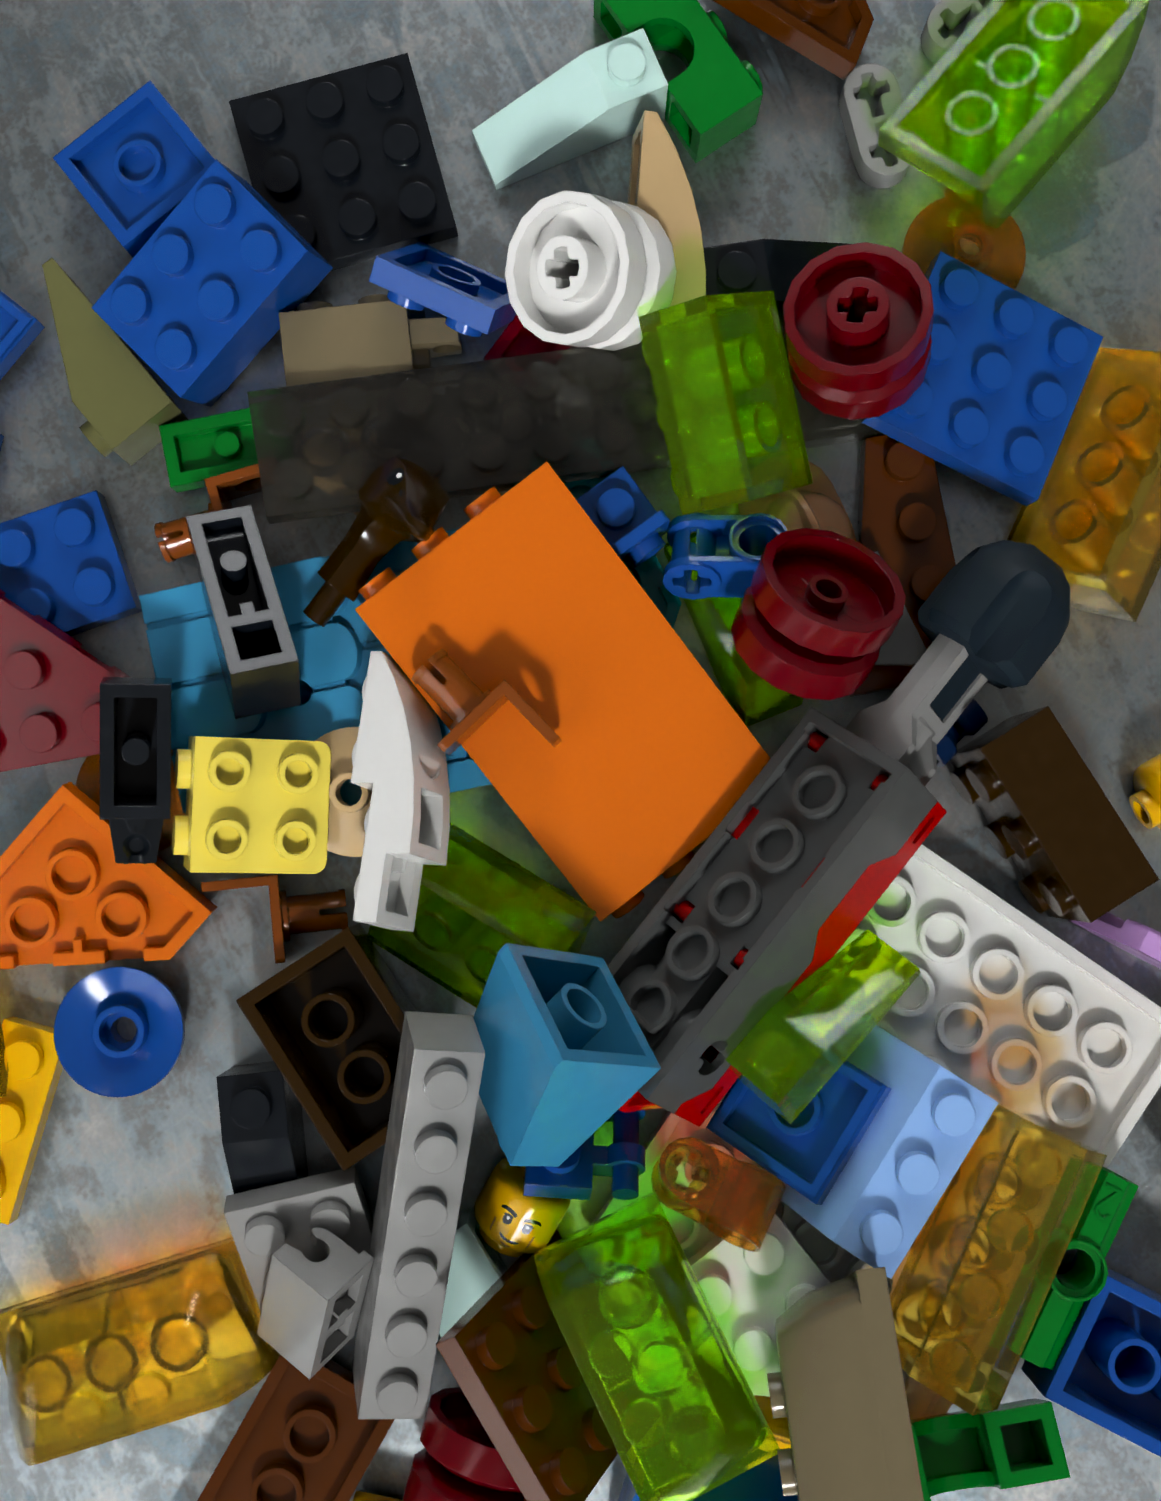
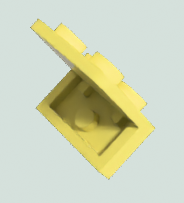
[172,736,331,874]

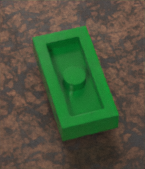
[159,401,299,493]

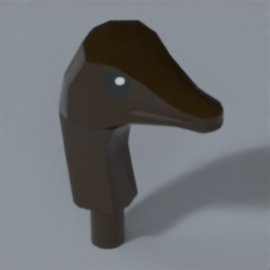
[303,456,450,627]

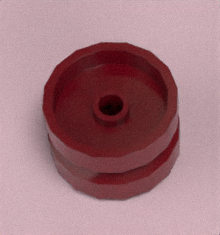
[783,242,934,420]
[731,528,906,700]
[403,1387,526,1501]

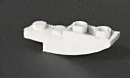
[350,651,450,932]

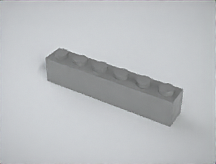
[352,1011,485,1419]

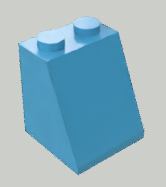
[473,943,661,1167]

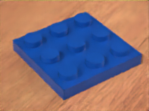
[862,251,1103,506]

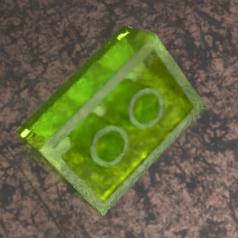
[638,291,813,516]
[368,823,597,1008]

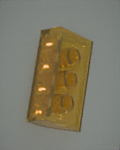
[1007,347,1161,622]
[890,1103,1107,1416]

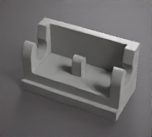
[257,1227,374,1380]

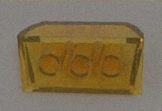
[0,1237,280,1466]

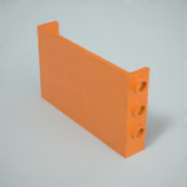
[355,461,771,922]

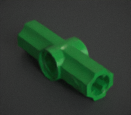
[994,1156,1139,1370]

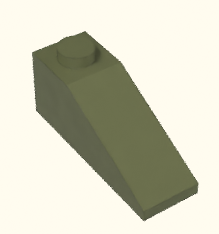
[42,257,189,466]

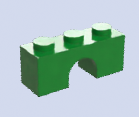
[593,0,763,163]
[911,1398,1071,1501]

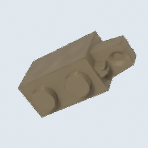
[279,294,462,406]

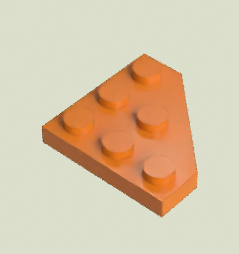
[0,782,217,969]

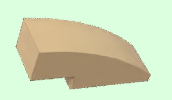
[627,110,706,332]

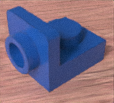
[576,466,670,567]

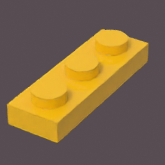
[0,1016,63,1225]

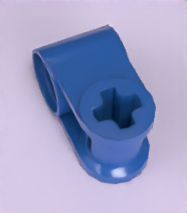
[663,512,787,600]

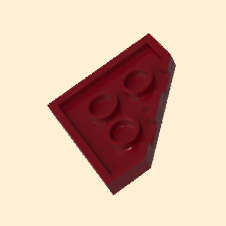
[0,589,130,772]

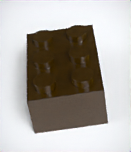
[950,706,1160,923]
[236,923,416,1171]

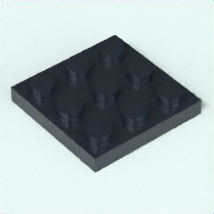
[229,53,458,271]

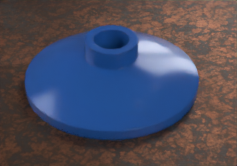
[54,966,185,1097]

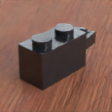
[100,677,172,864]

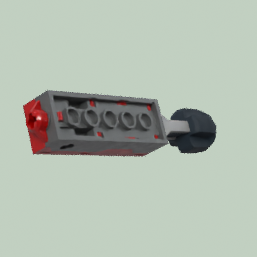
[608,540,1070,1127]

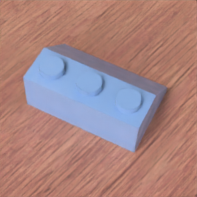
[764,1019,999,1279]

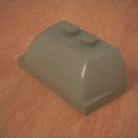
[767,1267,924,1501]

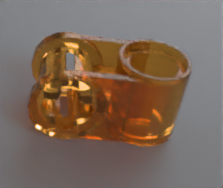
[651,1137,786,1252]

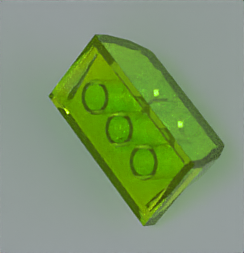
[879,0,1149,228]
[534,1191,780,1501]

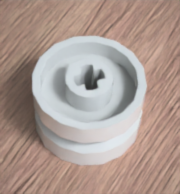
[505,190,677,351]

